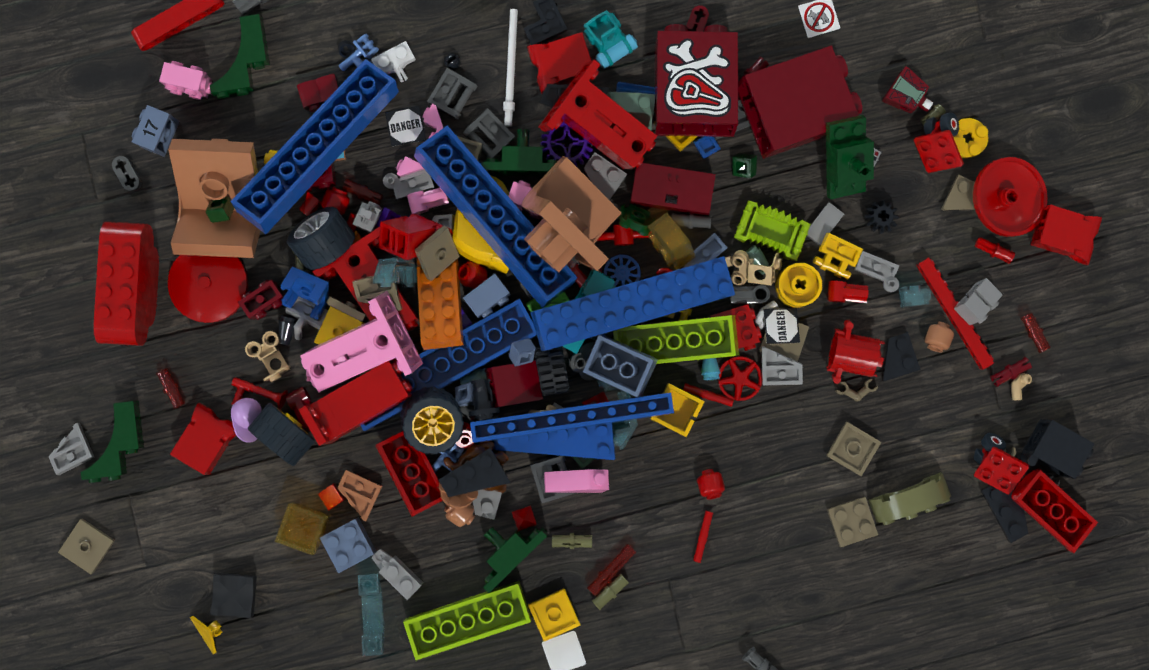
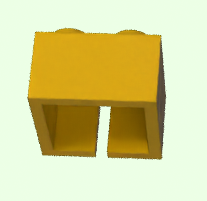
[649,383,705,437]

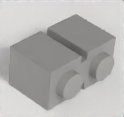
[954,278,1002,325]

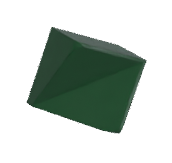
[733,153,757,178]
[205,196,234,223]

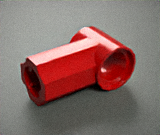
[827,281,869,303]

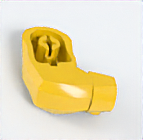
[452,175,509,274]

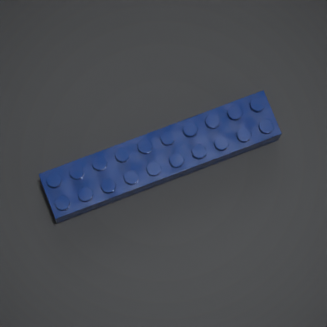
[230,59,399,234]
[414,125,577,308]
[530,256,735,351]
[361,299,537,431]

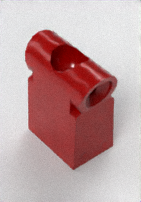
[527,32,591,94]
[1031,205,1102,265]
[379,213,453,260]
[170,402,236,475]

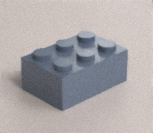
[583,335,658,397]

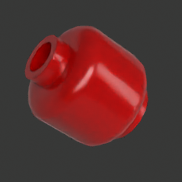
[321,187,350,215]
[458,262,488,289]
[697,469,725,500]

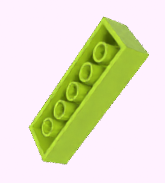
[613,315,739,364]
[403,581,532,660]

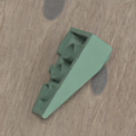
[607,92,655,130]

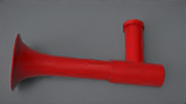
[231,377,288,409]

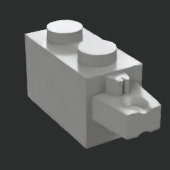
[353,201,383,233]
[372,549,423,600]

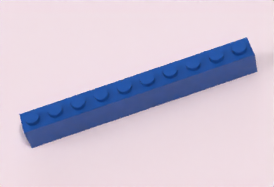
[470,393,674,443]

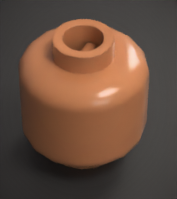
[925,322,954,353]
[444,504,475,527]

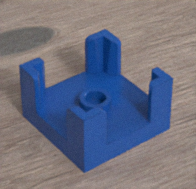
[281,266,329,320]

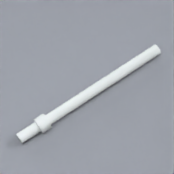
[503,9,518,127]

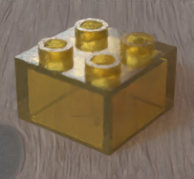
[647,213,696,270]
[275,502,330,555]

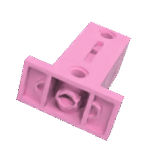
[300,291,423,393]

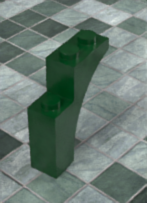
[210,14,270,99]
[81,401,144,483]

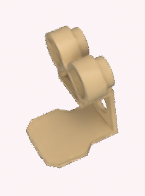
[731,250,782,286]
[245,331,291,382]

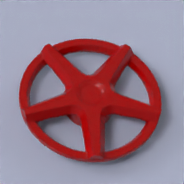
[718,357,762,401]

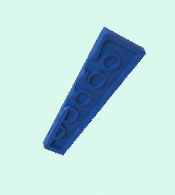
[494,423,616,460]

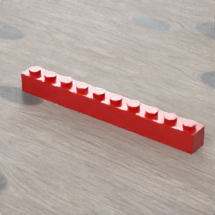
[916,258,994,370]

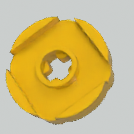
[953,118,988,158]

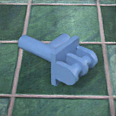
[338,34,379,71]
[432,443,464,473]

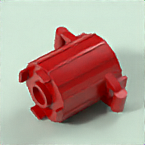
[826,320,885,384]

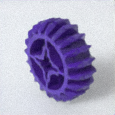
[541,122,593,167]

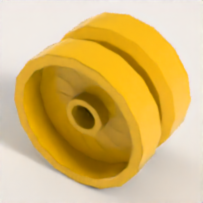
[775,263,822,308]

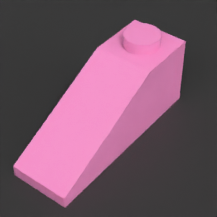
[544,470,609,493]

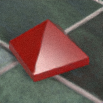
[512,506,537,531]

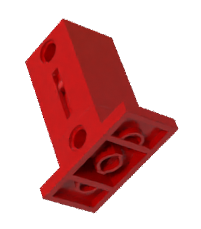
[538,59,657,169]
[312,227,420,331]
[299,360,413,446]

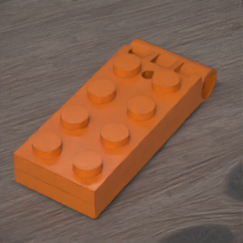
[417,257,464,350]

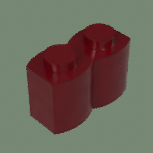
[297,74,339,112]

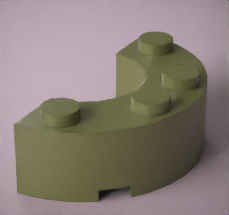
[868,472,951,525]

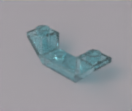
[373,258,417,288]
[597,379,638,450]
[358,574,384,656]

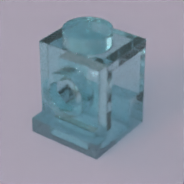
[899,285,931,308]

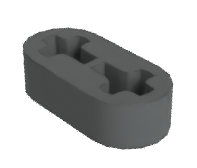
[112,156,142,192]

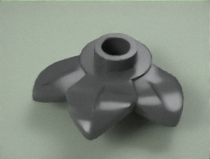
[569,342,595,380]

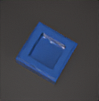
[693,136,721,160]

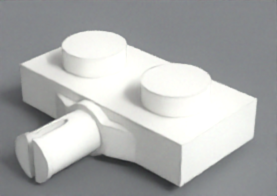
[371,41,416,82]

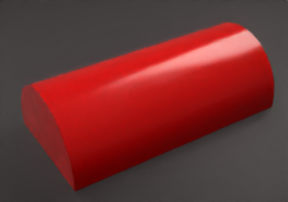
[375,431,443,517]
[1011,470,1098,553]

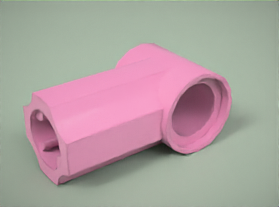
[407,188,449,214]

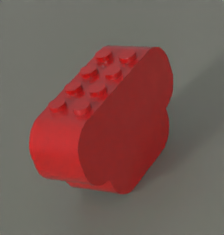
[94,222,159,346]

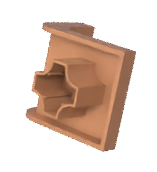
[168,139,261,258]
[521,156,621,272]

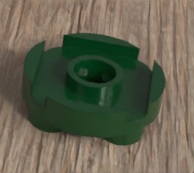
[618,204,657,236]

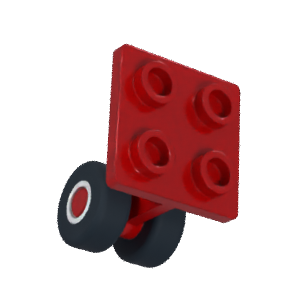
[914,113,964,173]
[974,433,1029,495]

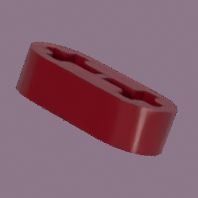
[686,5,709,32]

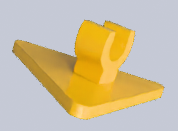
[190,616,222,654]

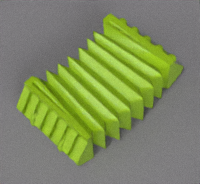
[734,200,811,261]

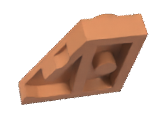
[338,470,383,521]

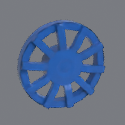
[604,255,641,288]

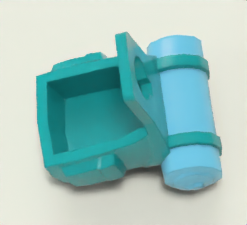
[584,10,638,69]

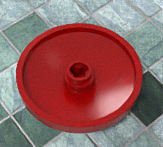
[973,157,1047,237]
[168,255,248,323]

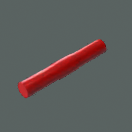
[683,383,734,407]
[693,511,713,563]

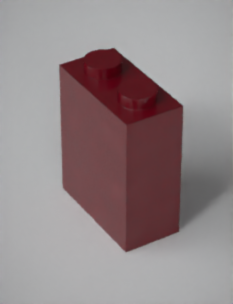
[485,360,543,408]

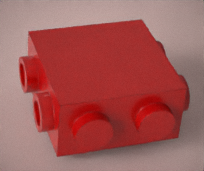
[709,304,762,351]

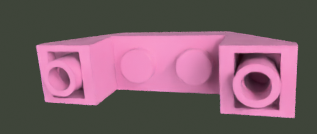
[396,104,444,178]

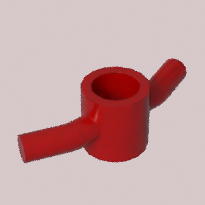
[597,224,655,246]

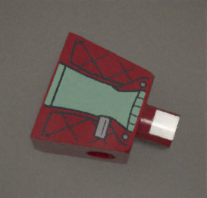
[882,66,933,113]

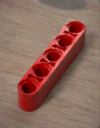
[131,0,225,51]

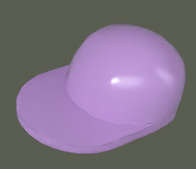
[231,398,262,442]

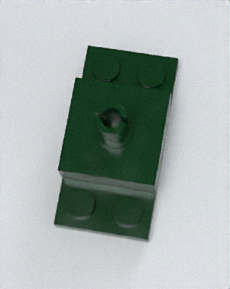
[826,115,874,200]
[482,129,558,177]
[483,526,548,593]

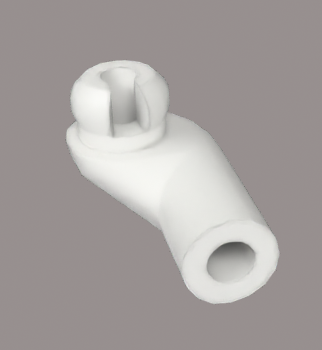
[755,301,778,329]

